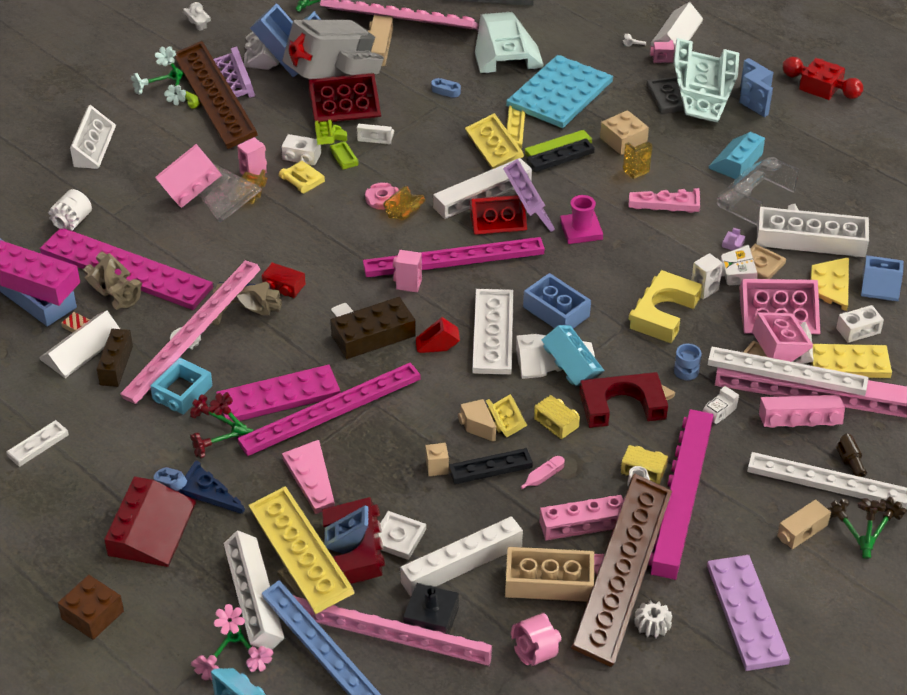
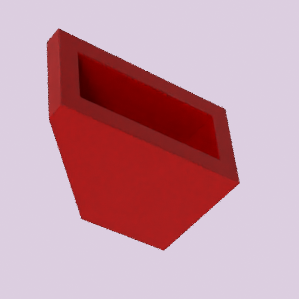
[415,317,460,353]

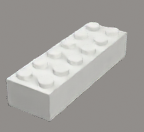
[756,207,869,257]

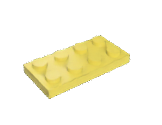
[465,113,524,169]
[811,344,892,378]

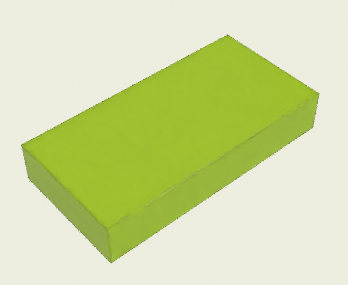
[330,141,358,170]

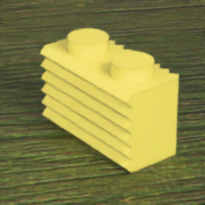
[534,395,580,439]
[621,445,668,484]

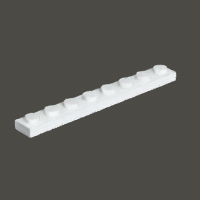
[708,347,868,396]
[747,452,907,509]

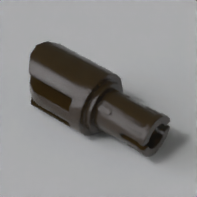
[836,433,867,477]

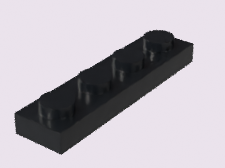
[527,138,595,172]
[449,448,533,485]

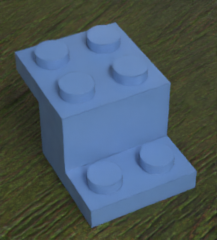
[740,58,773,117]

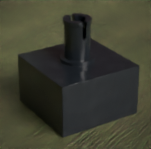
[403,583,459,635]

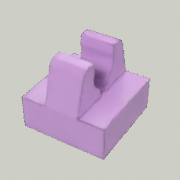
[722,228,745,250]

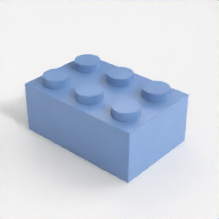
[523,273,591,328]

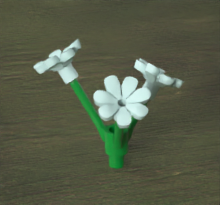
[131,46,186,105]

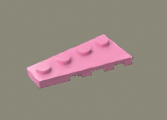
[629,188,700,213]
[282,440,335,514]

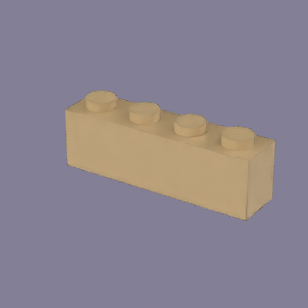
[368,15,393,66]

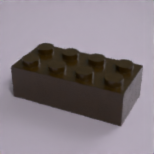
[330,296,416,360]

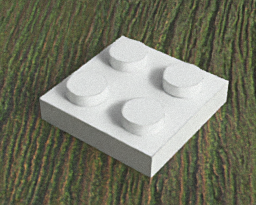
[379,511,426,560]

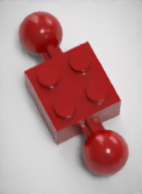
[782,57,863,100]

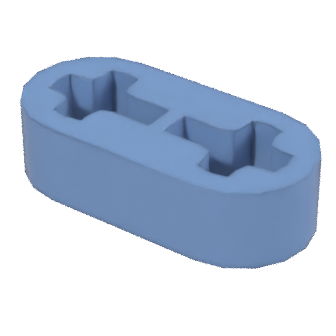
[431,78,461,98]
[153,468,187,491]

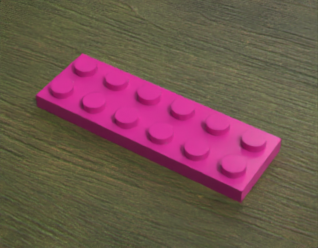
[216,365,341,422]

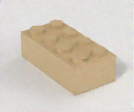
[505,547,594,602]

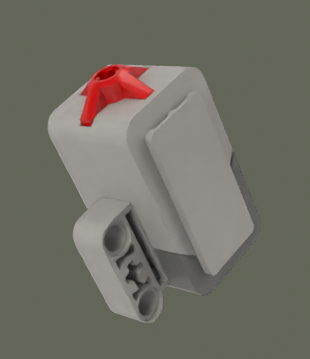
[282,20,384,79]

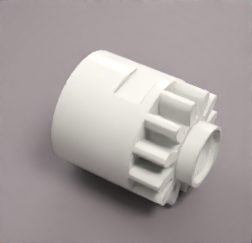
[48,189,92,231]

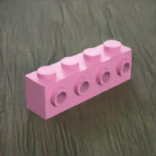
[759,395,845,428]
[539,495,623,541]

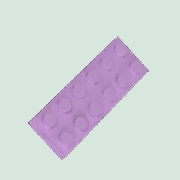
[707,555,790,671]

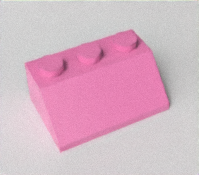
[155,144,222,208]
[752,312,813,362]

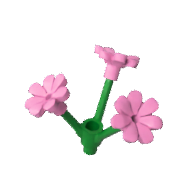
[191,604,273,680]

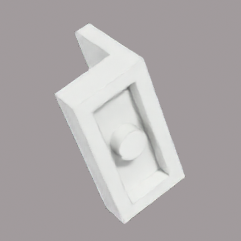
[357,124,394,144]

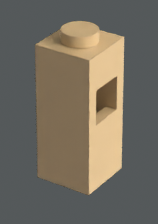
[777,499,831,549]

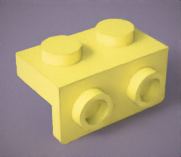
[486,394,527,437]

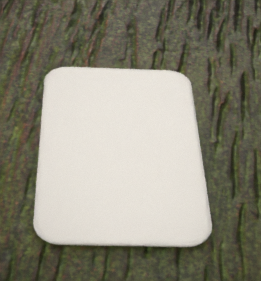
[331,303,353,317]

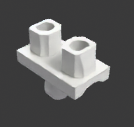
[183,2,211,31]

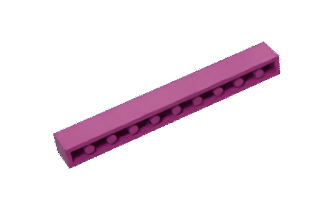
[648,409,714,580]

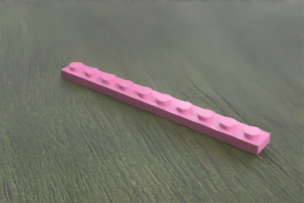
[120,260,261,404]
[293,595,492,666]

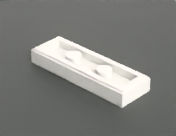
[6,420,69,467]

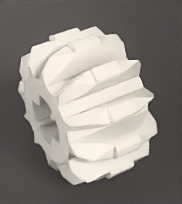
[634,600,672,638]

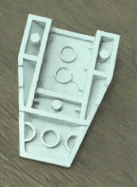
[674,38,739,123]

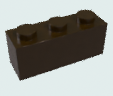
[97,328,133,387]

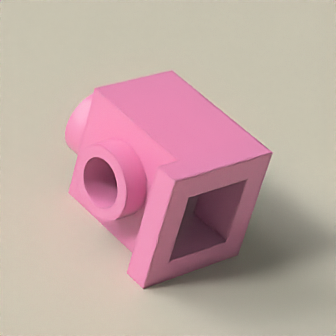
[650,40,674,63]

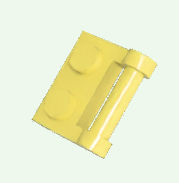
[279,161,325,194]

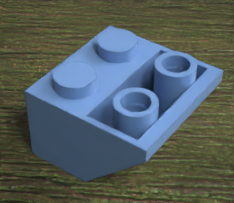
[861,255,904,301]

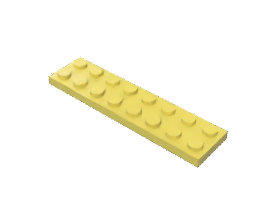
[249,486,355,614]

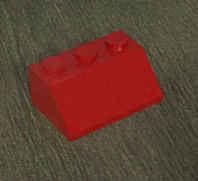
[469,195,527,235]

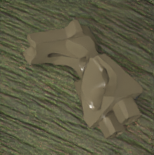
[83,252,142,310]
[211,282,282,325]

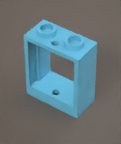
[150,358,213,415]

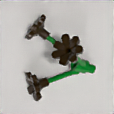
[827,496,907,559]

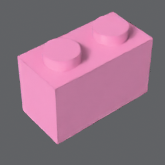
[237,137,267,181]
[393,250,422,292]

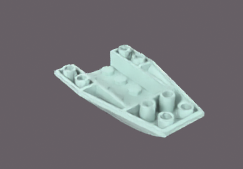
[475,12,544,73]

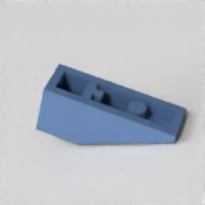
[324,506,368,554]

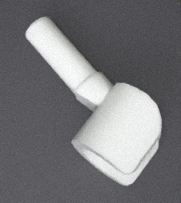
[623,34,646,47]

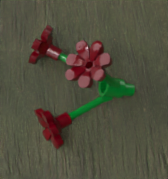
[190,392,253,459]

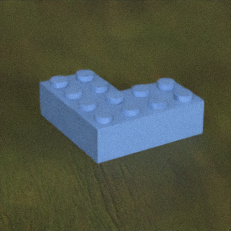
[250,3,321,77]

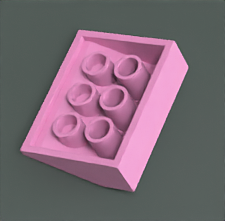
[740,279,820,335]

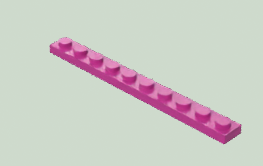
[363,237,545,277]
[238,363,421,456]

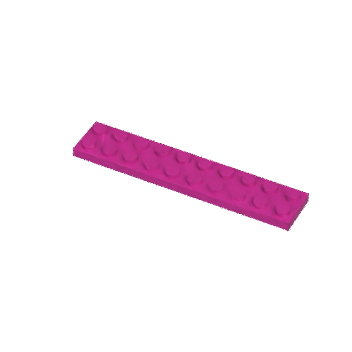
[40,228,213,310]

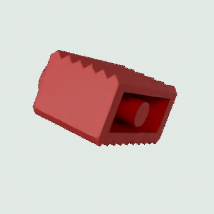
[262,262,306,298]

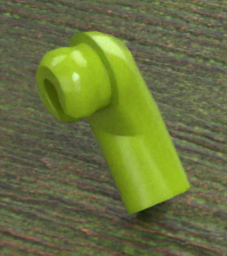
[185,91,199,109]

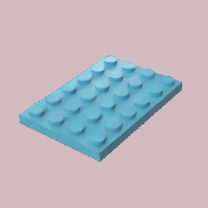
[506,55,613,128]

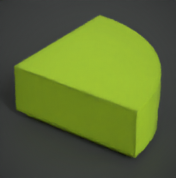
[333,125,347,141]

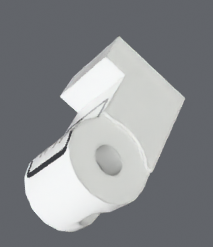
[702,386,739,424]

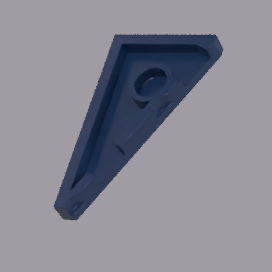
[178,460,245,514]

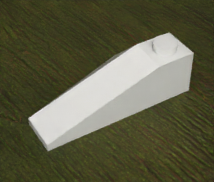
[516,334,595,379]

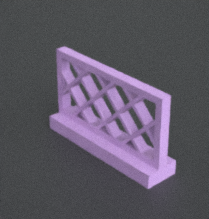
[214,47,255,98]
[503,158,555,232]

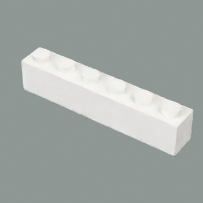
[433,158,532,219]
[400,516,523,597]
[224,530,284,650]

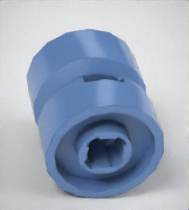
[674,344,702,380]

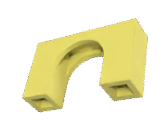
[628,270,702,343]

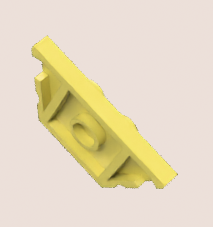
[810,258,849,311]

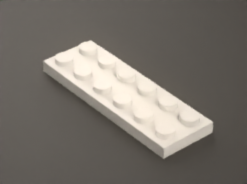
[473,289,513,375]

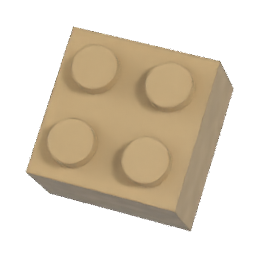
[600,110,649,155]

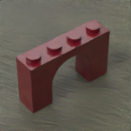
[580,372,668,428]
[322,497,385,584]

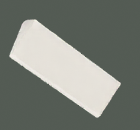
[651,2,703,52]
[70,105,116,169]
[39,311,120,378]

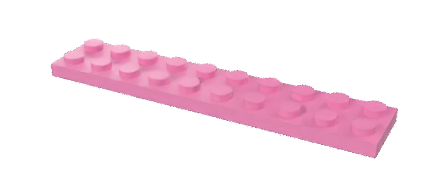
[320,0,478,30]

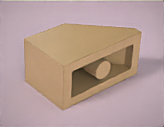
[458,399,496,441]

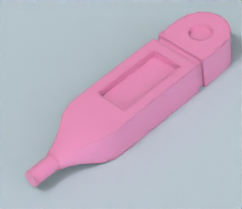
[521,456,565,489]

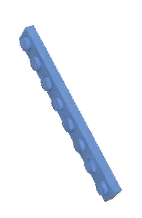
[262,580,381,695]

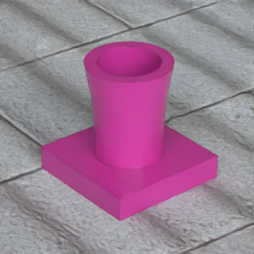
[560,195,603,244]

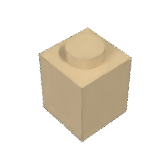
[426,443,449,476]

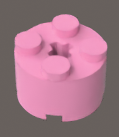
[511,613,561,666]

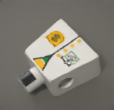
[721,245,757,286]

